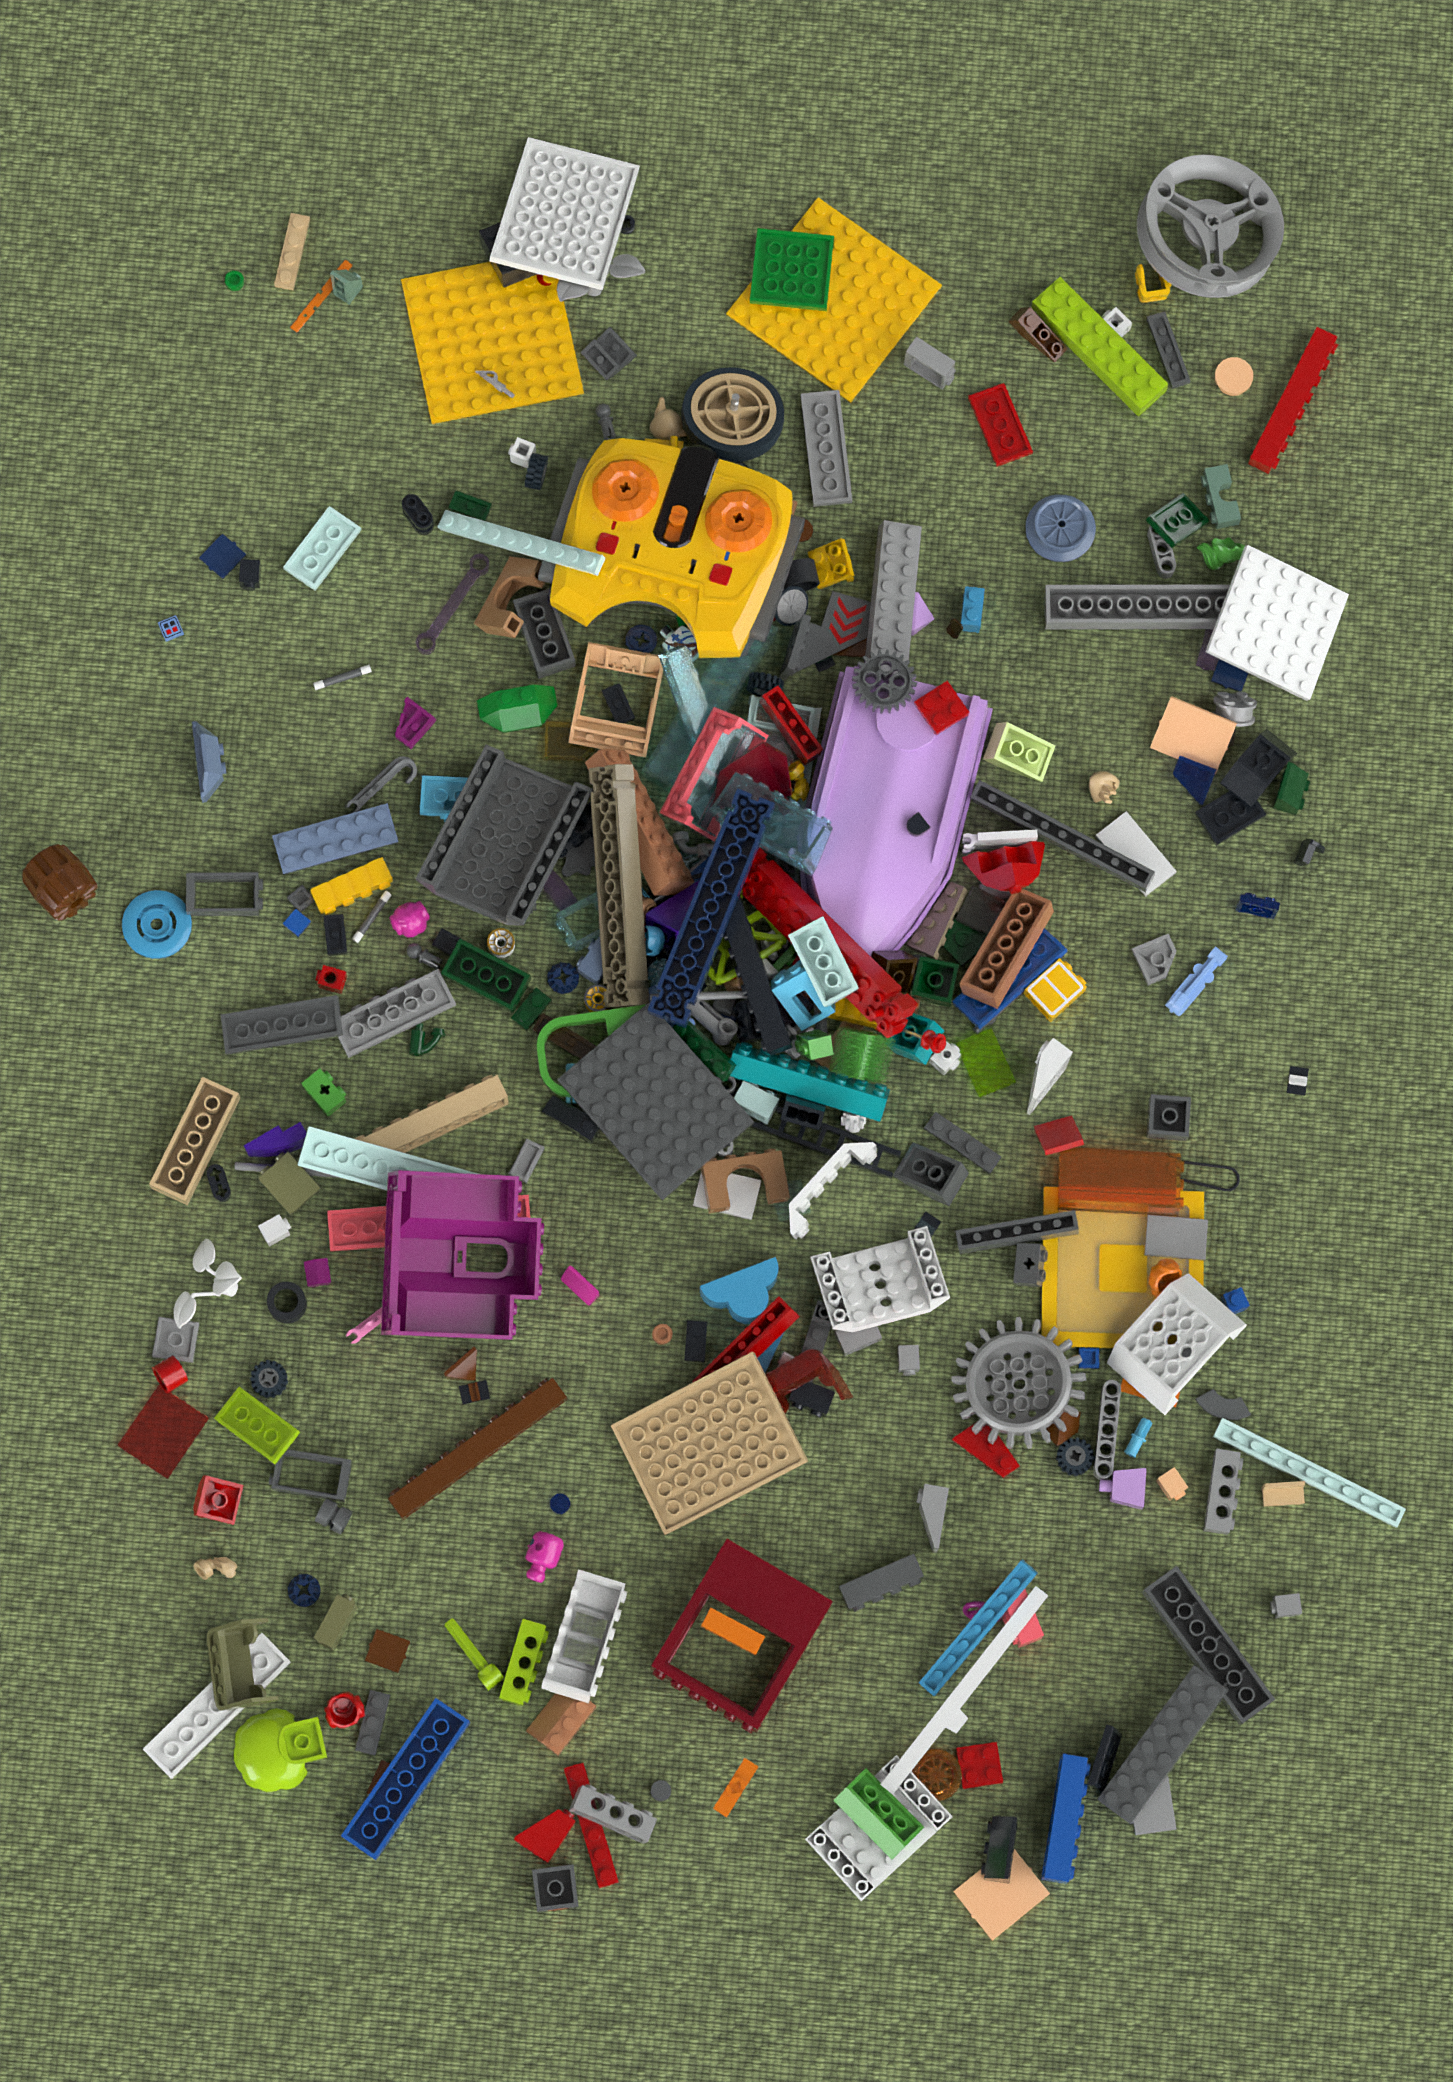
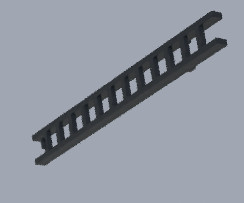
[723,1086,901,1179]

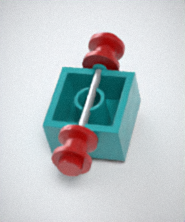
[875,1013,946,1065]

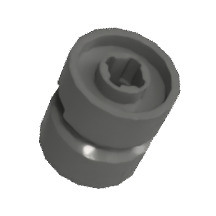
[315,1498,353,1535]

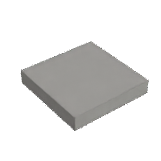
[152,1317,200,1363]

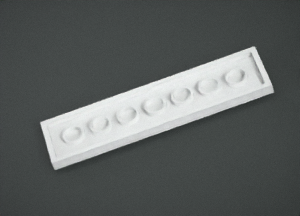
[143,1633,291,1779]

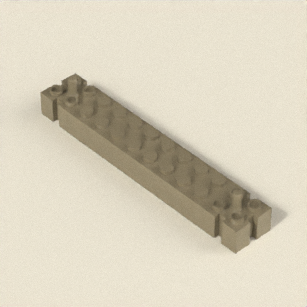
[589,764,649,1008]

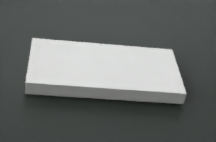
[1095,812,1177,897]

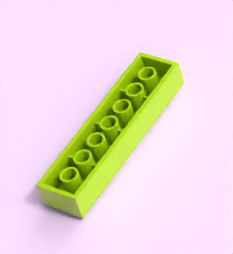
[1031,277,1168,417]

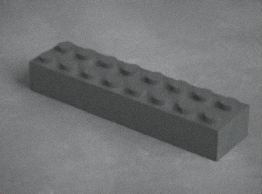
[1142,1566,1275,1725]
[1097,1665,1229,1824]

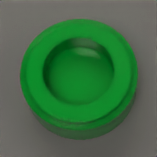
[225,270,244,291]

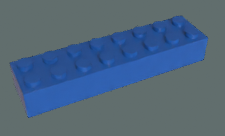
[341,1698,470,1860]

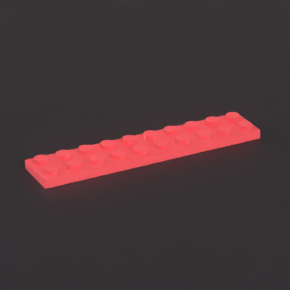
[327,1195,530,1252]

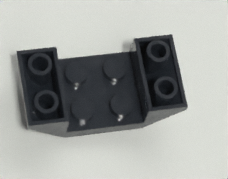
[1220,729,1297,808]

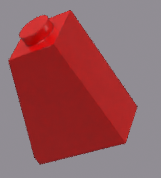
[514,1809,576,1863]

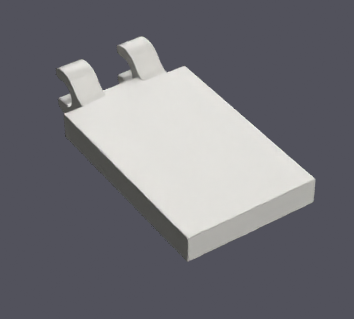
[962,830,1038,854]

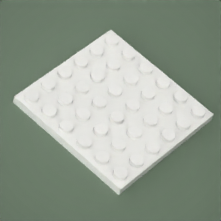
[1205,545,1349,701]

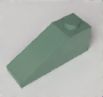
[330,269,363,305]

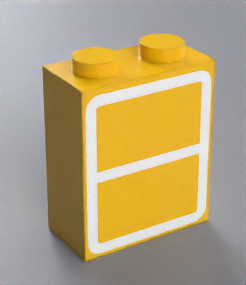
[1023,958,1087,1022]

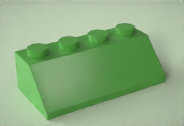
[833,1768,924,1860]

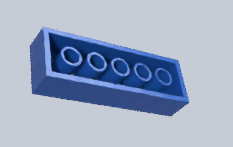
[1041,1754,1091,1884]

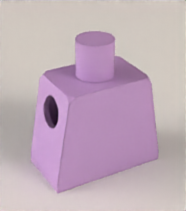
[1099,1468,1146,1509]

